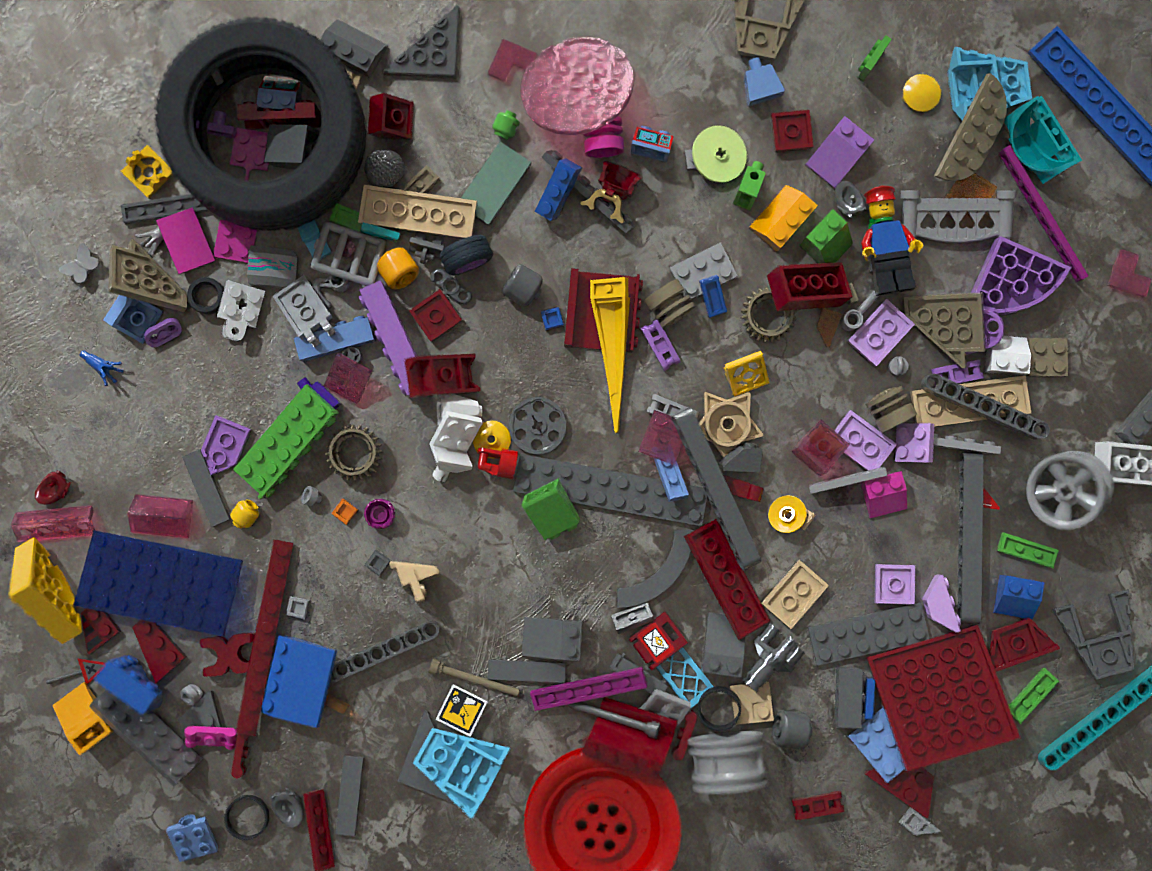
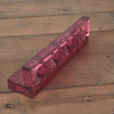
[11,505,95,542]

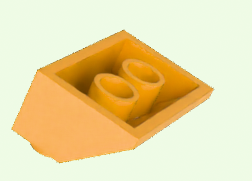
[749,185,818,252]

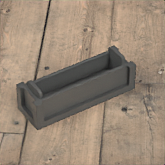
[610,652,668,694]

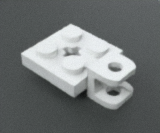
[217,280,265,341]

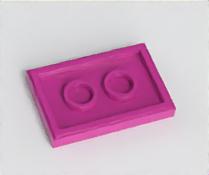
[156,207,215,275]

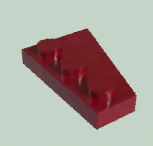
[132,614,187,683]

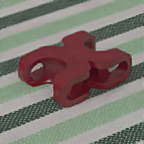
[199,632,255,677]

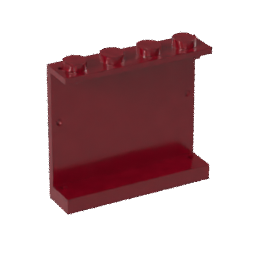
[564,268,643,353]
[581,697,678,779]

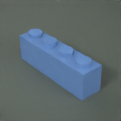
[294,316,376,362]

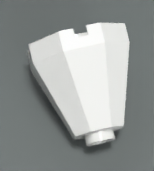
[437,394,482,425]

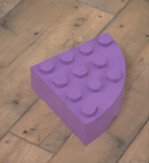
[971,236,1071,315]

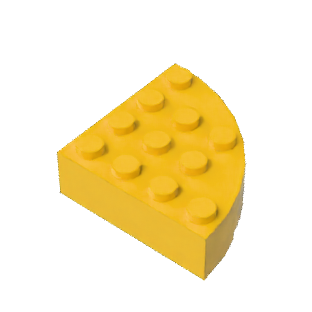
[9,537,82,644]

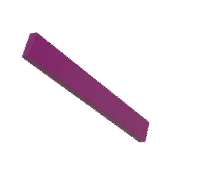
[999,145,1088,283]

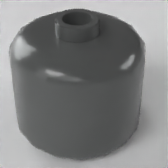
[502,264,543,307]
[772,710,813,750]

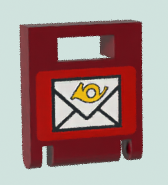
[629,612,689,671]

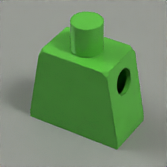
[733,161,766,210]

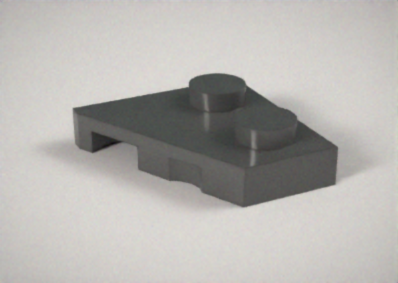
[178,691,222,738]

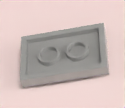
[669,242,738,302]

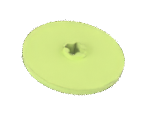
[692,126,747,183]

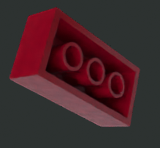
[767,262,853,311]

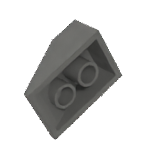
[700,612,745,678]
[522,617,582,661]

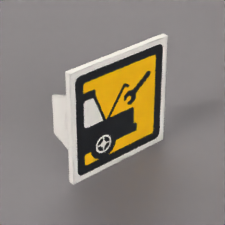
[436,684,488,737]

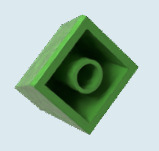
[799,209,853,263]
[521,478,580,540]

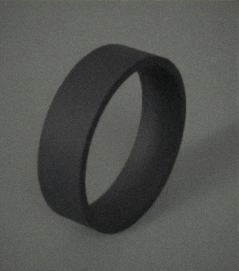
[698,686,741,731]
[224,795,269,840]

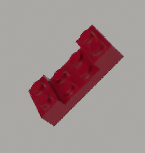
[237,100,321,130]
[404,354,481,398]

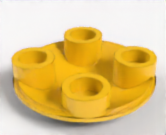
[903,74,941,112]

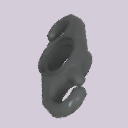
[430,269,472,304]

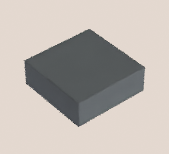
[364,550,392,576]

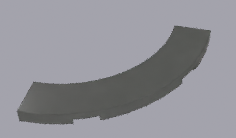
[617,530,693,608]

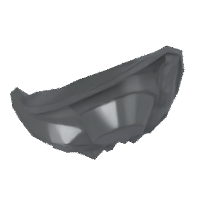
[835,181,867,219]
[271,788,303,828]

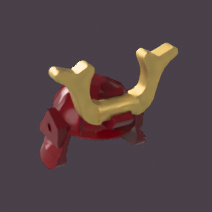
[580,161,643,223]

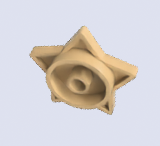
[699,392,763,458]

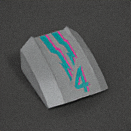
[247,246,297,288]

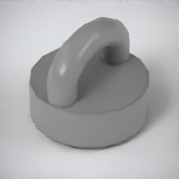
[888,356,909,376]
[180,684,203,705]

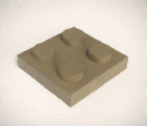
[1027,338,1068,377]

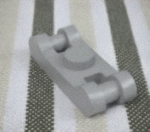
[646,394,699,422]

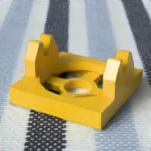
[121,145,173,198]
[723,351,770,397]

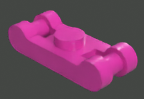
[185,726,236,750]

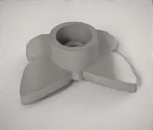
[58,243,100,283]

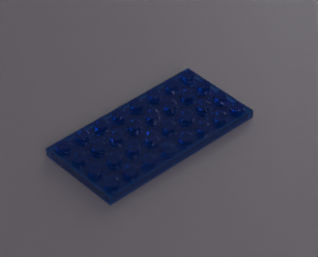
[73,530,243,637]

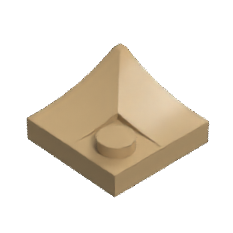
[730,682,774,725]

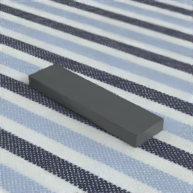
[182,449,230,527]
[488,659,566,683]
[335,755,364,836]

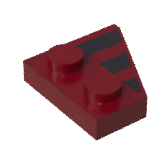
[80,601,121,654]

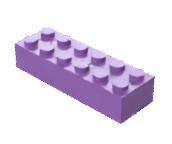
[359,280,417,399]

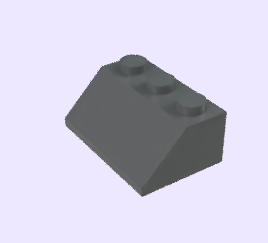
[320,19,388,78]

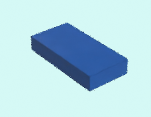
[699,275,727,318]
[863,677,875,719]

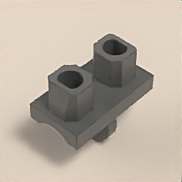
[409,232,444,264]

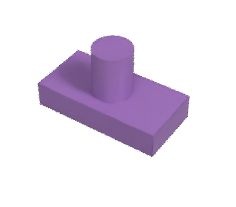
[195,111,237,139]

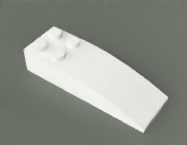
[1093,442,1152,486]

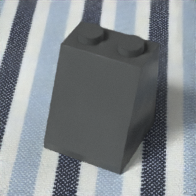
[264,125,321,169]

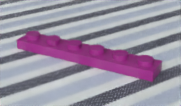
[530,667,648,711]

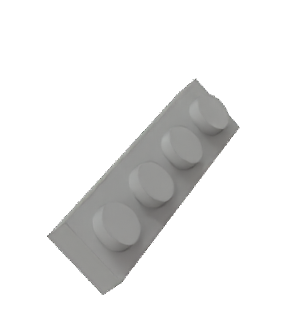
[933,434,1001,455]

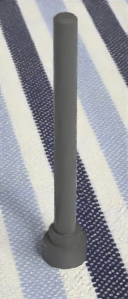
[569,702,660,739]

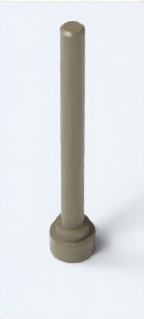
[428,658,520,696]

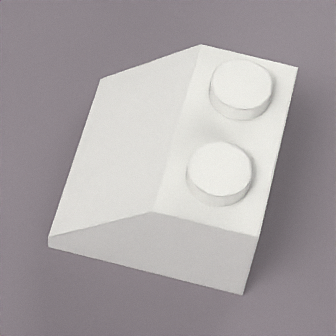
[985,336,1031,376]

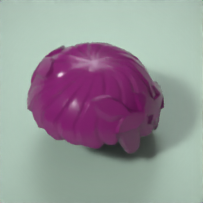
[364,499,395,529]

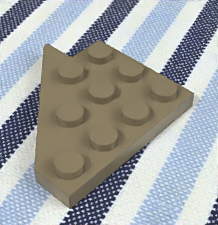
[109,239,187,312]
[904,292,986,368]

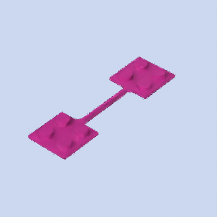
[213,127,269,263]

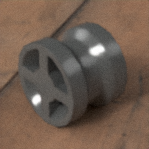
[342,347,363,367]

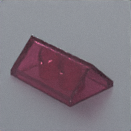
[127,494,193,538]

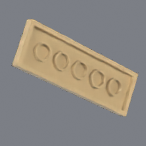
[358,185,477,239]
[910,375,1031,427]

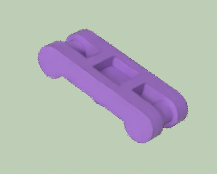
[640,320,681,371]
[931,360,984,386]

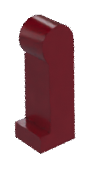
[723,475,764,502]

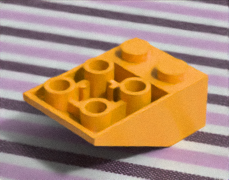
[52,682,114,755]

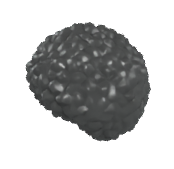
[364,149,405,188]

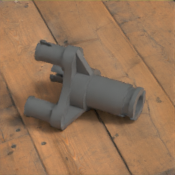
[742,623,805,693]

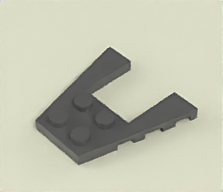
[1052,589,1134,679]

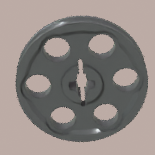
[509,397,566,455]

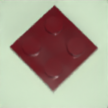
[771,110,814,152]
[409,289,462,343]

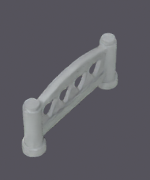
[900,190,1017,243]

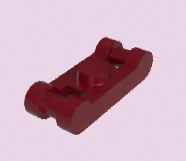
[671,709,697,761]
[231,734,251,779]
[792,791,845,820]

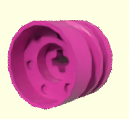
[583,115,624,158]

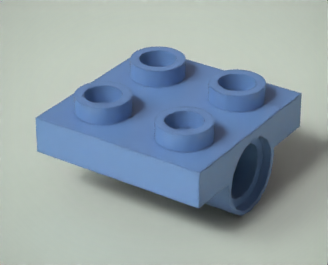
[167,815,218,862]

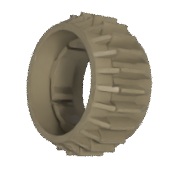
[740,286,797,343]
[325,424,383,481]

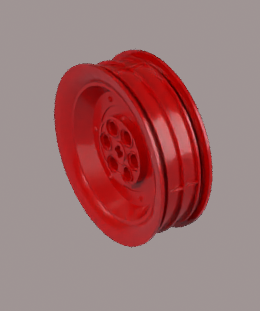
[524,747,681,871]

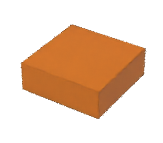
[331,498,359,525]

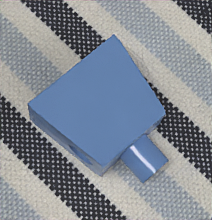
[744,57,785,107]

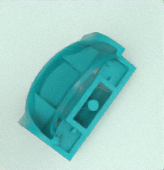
[1004,96,1082,184]

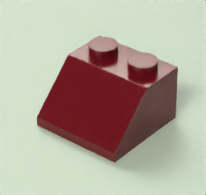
[368,93,414,139]

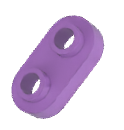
[144,318,182,347]

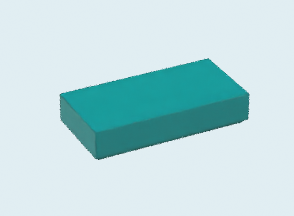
[360,222,400,242]

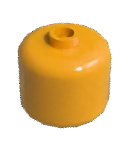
[377,247,419,290]

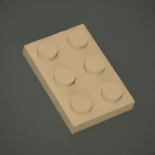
[761,560,829,629]

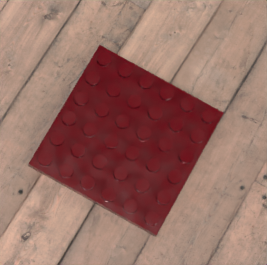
[866,625,1020,772]

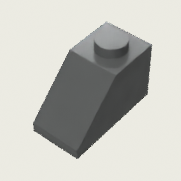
[718,442,762,472]

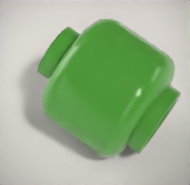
[492,110,520,140]

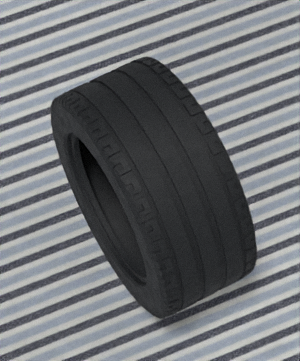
[155,17,366,231]

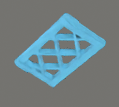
[653,648,714,709]

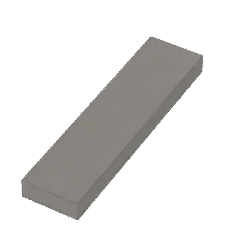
[809,467,887,494]

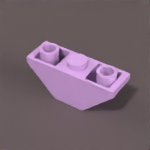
[922,574,961,632]

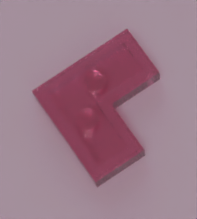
[488,39,537,82]
[1108,249,1152,298]

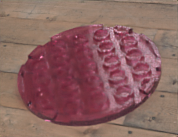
[521,37,634,135]

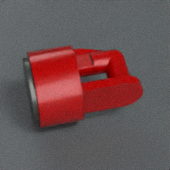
[477,448,520,479]

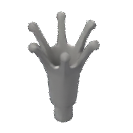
[135,227,164,256]

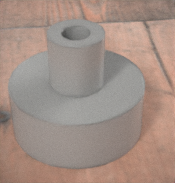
[301,486,322,506]

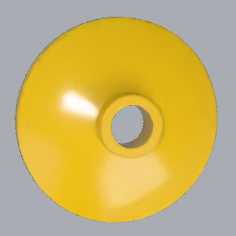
[473,421,511,459]
[768,495,807,533]

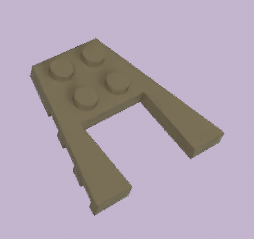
[734,0,805,62]

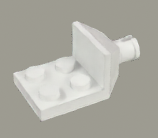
[429,411,483,482]

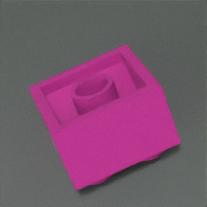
[860,471,907,518]

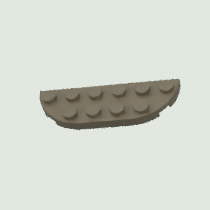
[934,73,1007,181]

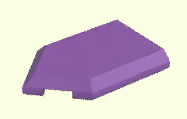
[201,415,251,475]

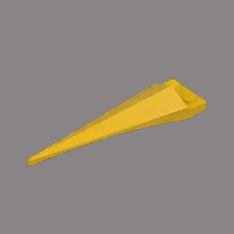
[590,277,630,433]

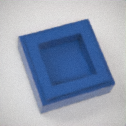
[541,307,564,331]

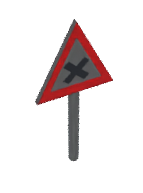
[46,658,106,684]

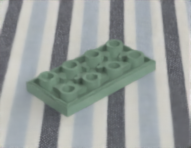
[461,142,532,225]

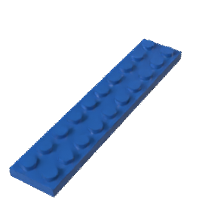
[1028,26,1152,186]

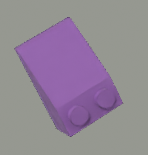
[805,116,874,189]

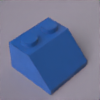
[993,575,1045,619]

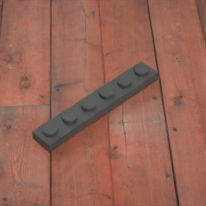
[541,150,635,233]

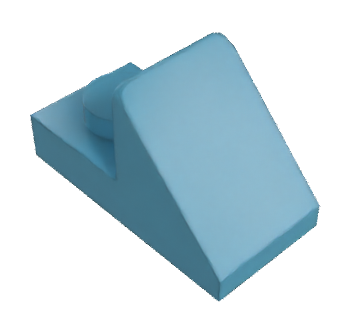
[298,220,332,259]

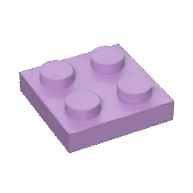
[895,423,934,463]
[874,564,915,604]

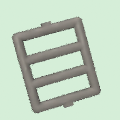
[310,222,386,286]

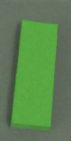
[996,533,1059,568]
[1009,668,1059,724]

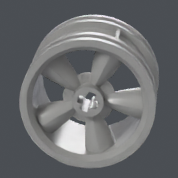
[1027,451,1114,529]
[688,731,768,793]

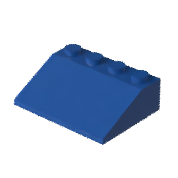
[260,636,337,728]

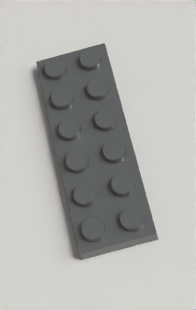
[807,602,930,666]

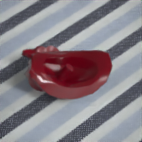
[35,470,71,505]

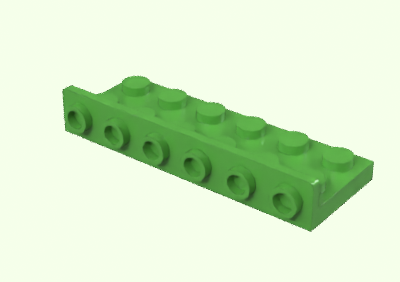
[233,384,339,499]

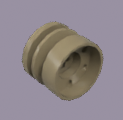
[644,279,695,328]
[866,385,917,433]

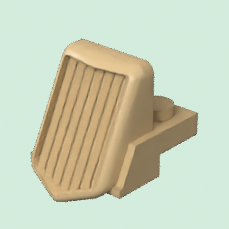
[389,561,440,605]

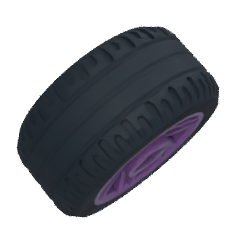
[440,235,493,275]

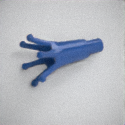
[80,350,123,386]

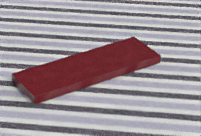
[684,519,770,640]

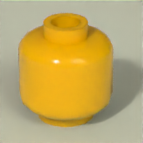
[230,499,260,529]

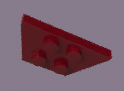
[989,618,1060,672]
[864,768,934,818]

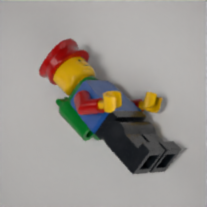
[861,186,923,296]

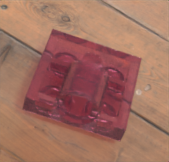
[324,353,372,404]

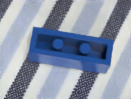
[535,158,582,221]

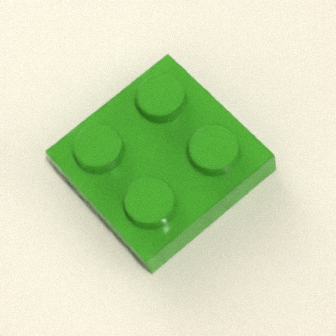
[857,35,892,82]

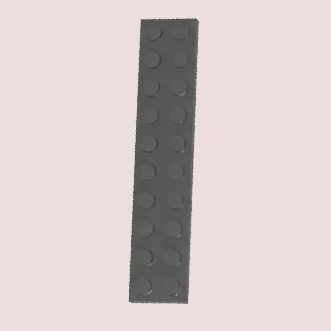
[513,454,707,526]

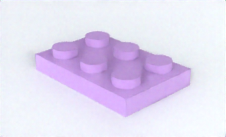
[847,299,915,367]
[833,410,897,471]

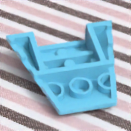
[948,47,1032,120]
[413,728,510,819]

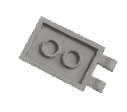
[273,275,336,348]

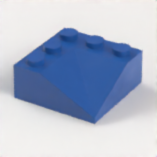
[94,655,162,715]

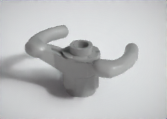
[312,261,368,309]

